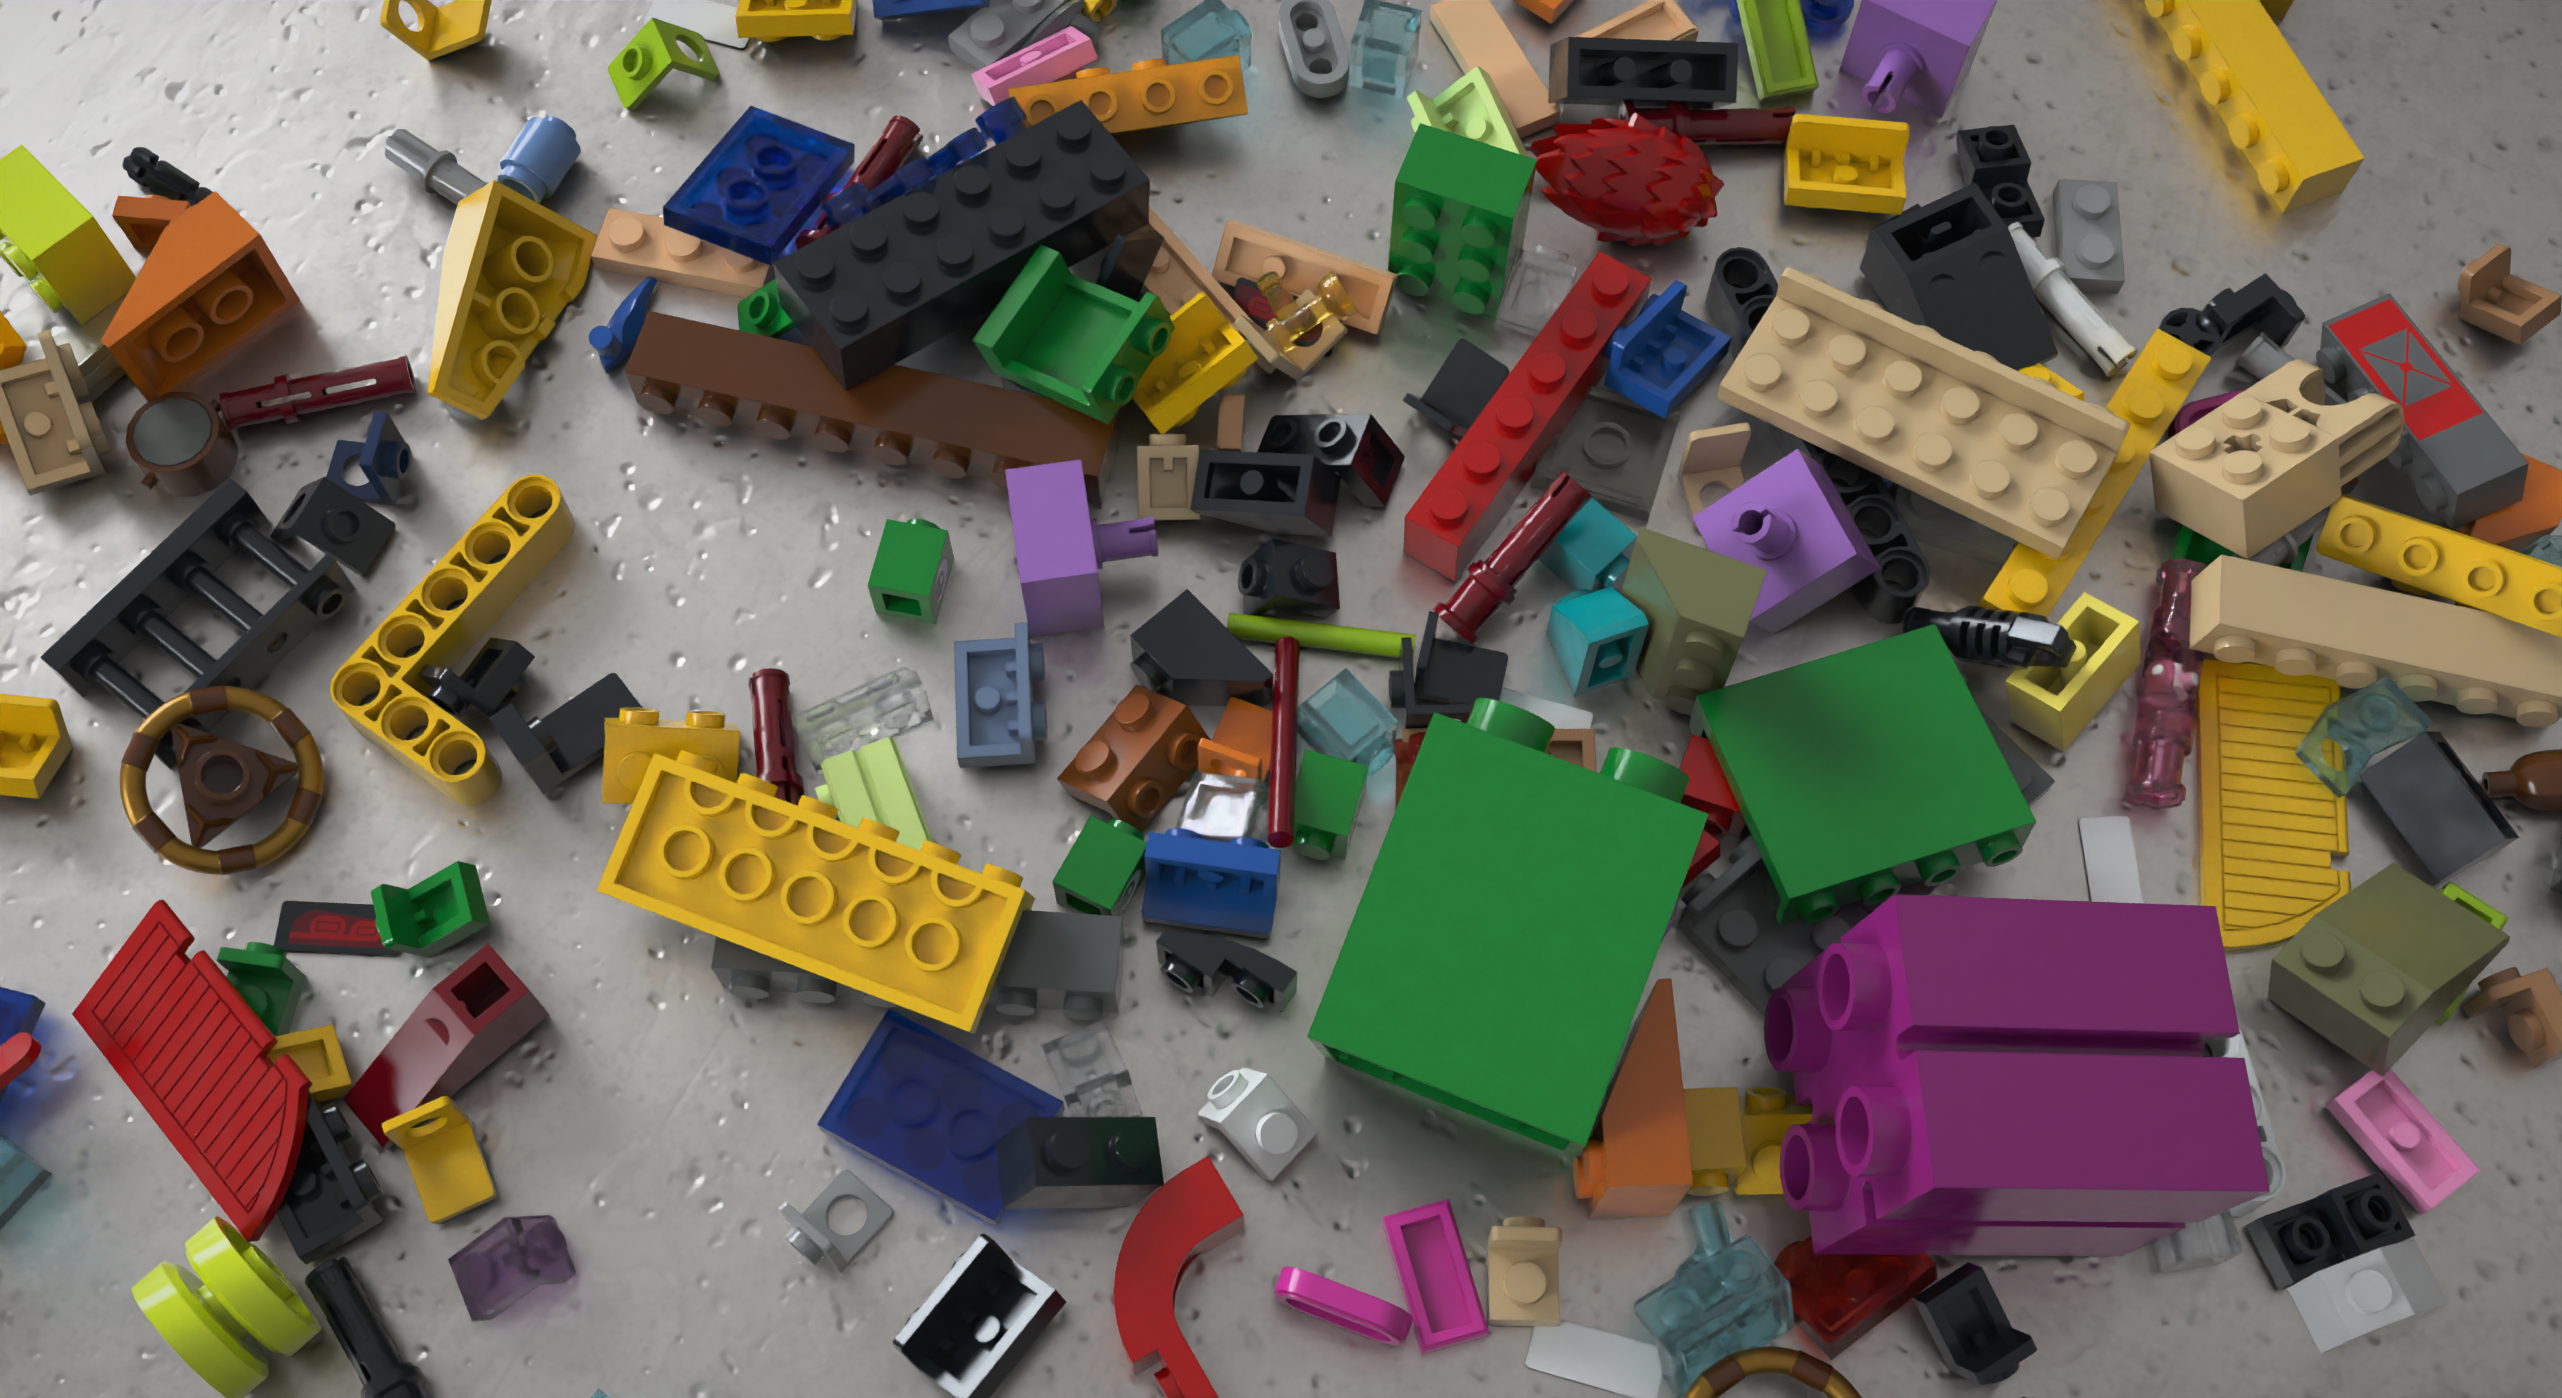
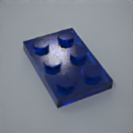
[663,105,855,266]
[817,1009,1065,1227]

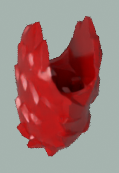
[1530,113,1724,246]

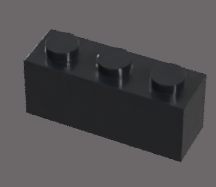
[1548,37,1738,109]

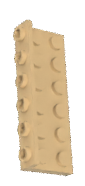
[1717,267,2130,561]

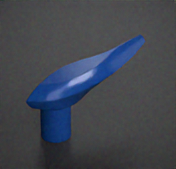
[589,277,658,373]

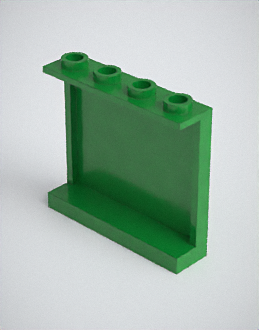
[1689,624,2037,926]

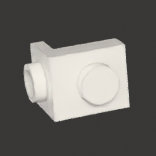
[1198,1067,1318,1181]

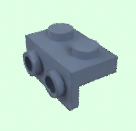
[954,622,1048,768]

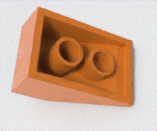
[101,191,300,402]
[1573,978,1694,1219]

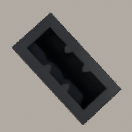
[2358,731,2520,883]

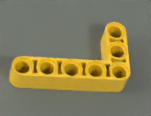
[330,474,575,806]

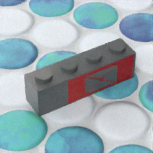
[2316,293,2529,530]

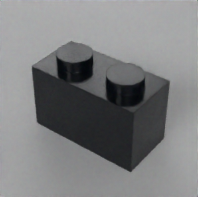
[995,1117,1164,1209]

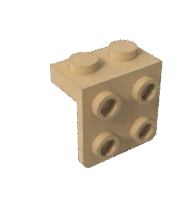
[0,330,111,495]

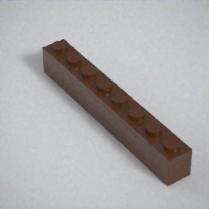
[625,311,1120,505]

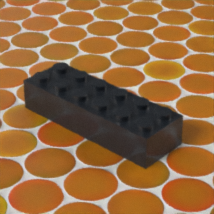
[773,100,1150,391]

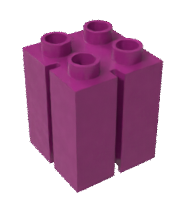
[1764,894,2270,1256]

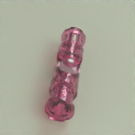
[2125,559,2208,808]

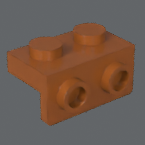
[1057,685,1211,833]

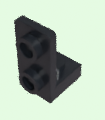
[1257,414,1405,507]
[489,673,643,795]

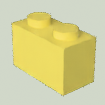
[2006,592,2141,752]

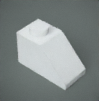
[2287,1239,2448,1354]

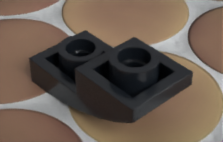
[1956,124,2045,238]
[1156,931,1297,1013]
[2245,1172,2416,1290]

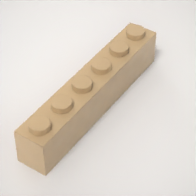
[2190,554,2562,727]

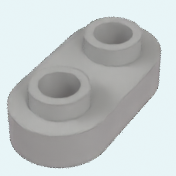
[1279,0,1350,98]

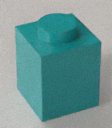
[1538,498,1637,593]

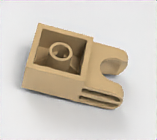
[2149,359,2404,560]

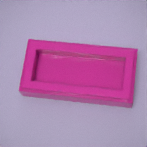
[1382,1199,1490,1356]

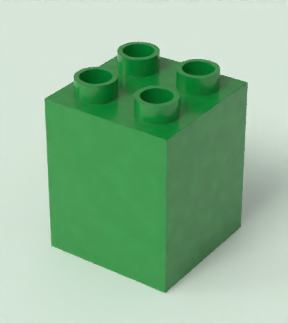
[1307,698,1709,1157]

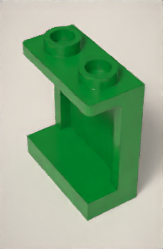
[973,244,1175,425]

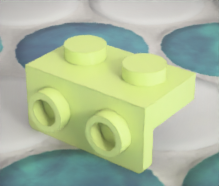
[1407,66,1529,157]

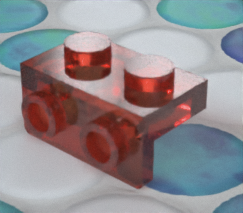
[1769,1235,1938,1360]

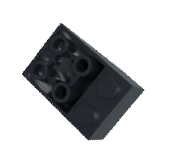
[1859,183,2058,371]

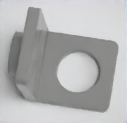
[778,1170,894,1273]

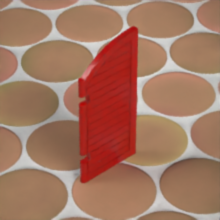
[72,900,312,1242]

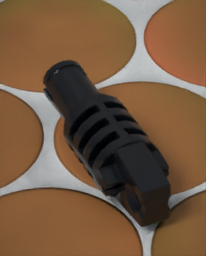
[1902,606,2077,669]

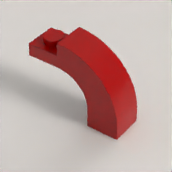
[1114,1156,1244,1398]

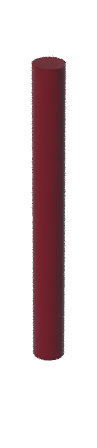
[1267,637,1300,848]

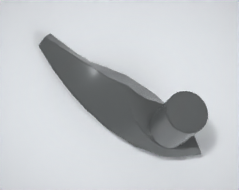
[1014,0,1104,53]

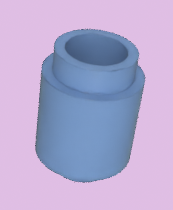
[498,116,581,204]

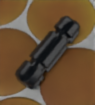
[122,147,213,206]

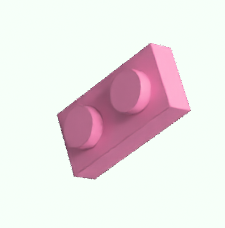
[971,26,1098,109]
[2325,1069,2481,1215]

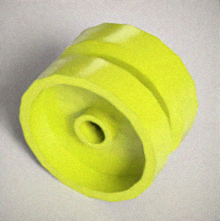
[131,1216,322,1398]

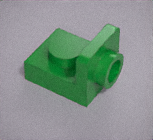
[216,942,306,1036]

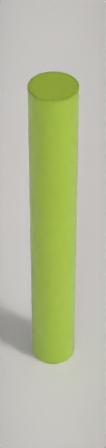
[1227,613,1416,658]

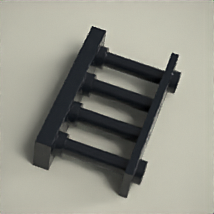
[40,478,355,770]

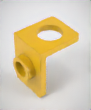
[380,0,492,61]
[381,1096,496,1224]

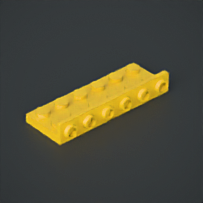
[596,750,1035,1034]

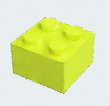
[0,144,136,326]

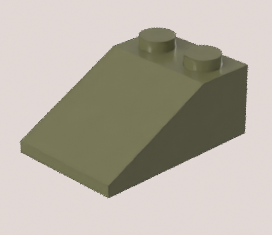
[2268,863,2510,1077]

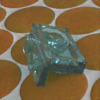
[1634,1235,1795,1398]

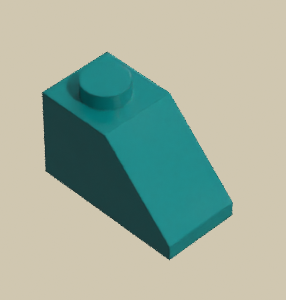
[1546,587,1649,697]

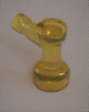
[1257,271,1359,353]

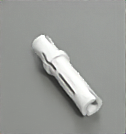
[2008,222,2138,377]

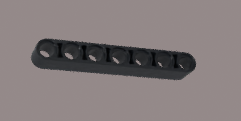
[1706,247,1930,624]

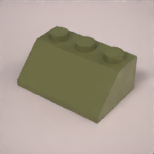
[1621,527,1767,715]

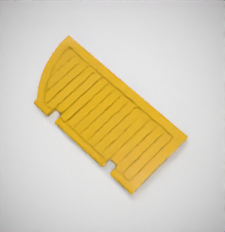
[2194,658,2351,951]

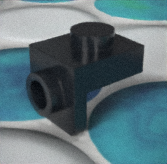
[2202,273,2305,352]
[1238,538,1340,618]
[417,637,535,718]
[1913,1262,2037,1385]

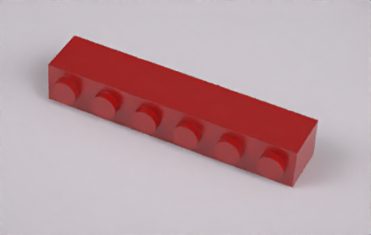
[1403,251,1652,582]

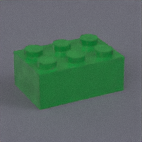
[1388,123,1537,319]

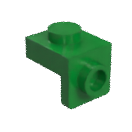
[371,861,490,958]

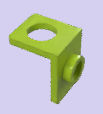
[608,17,720,110]

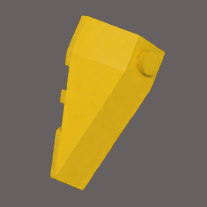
[428,180,597,420]

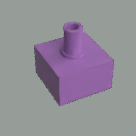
[1839,0,1997,117]
[1692,449,1880,634]
[1005,459,1158,638]

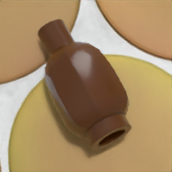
[2482,749,2562,811]

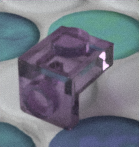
[448,1215,576,1322]

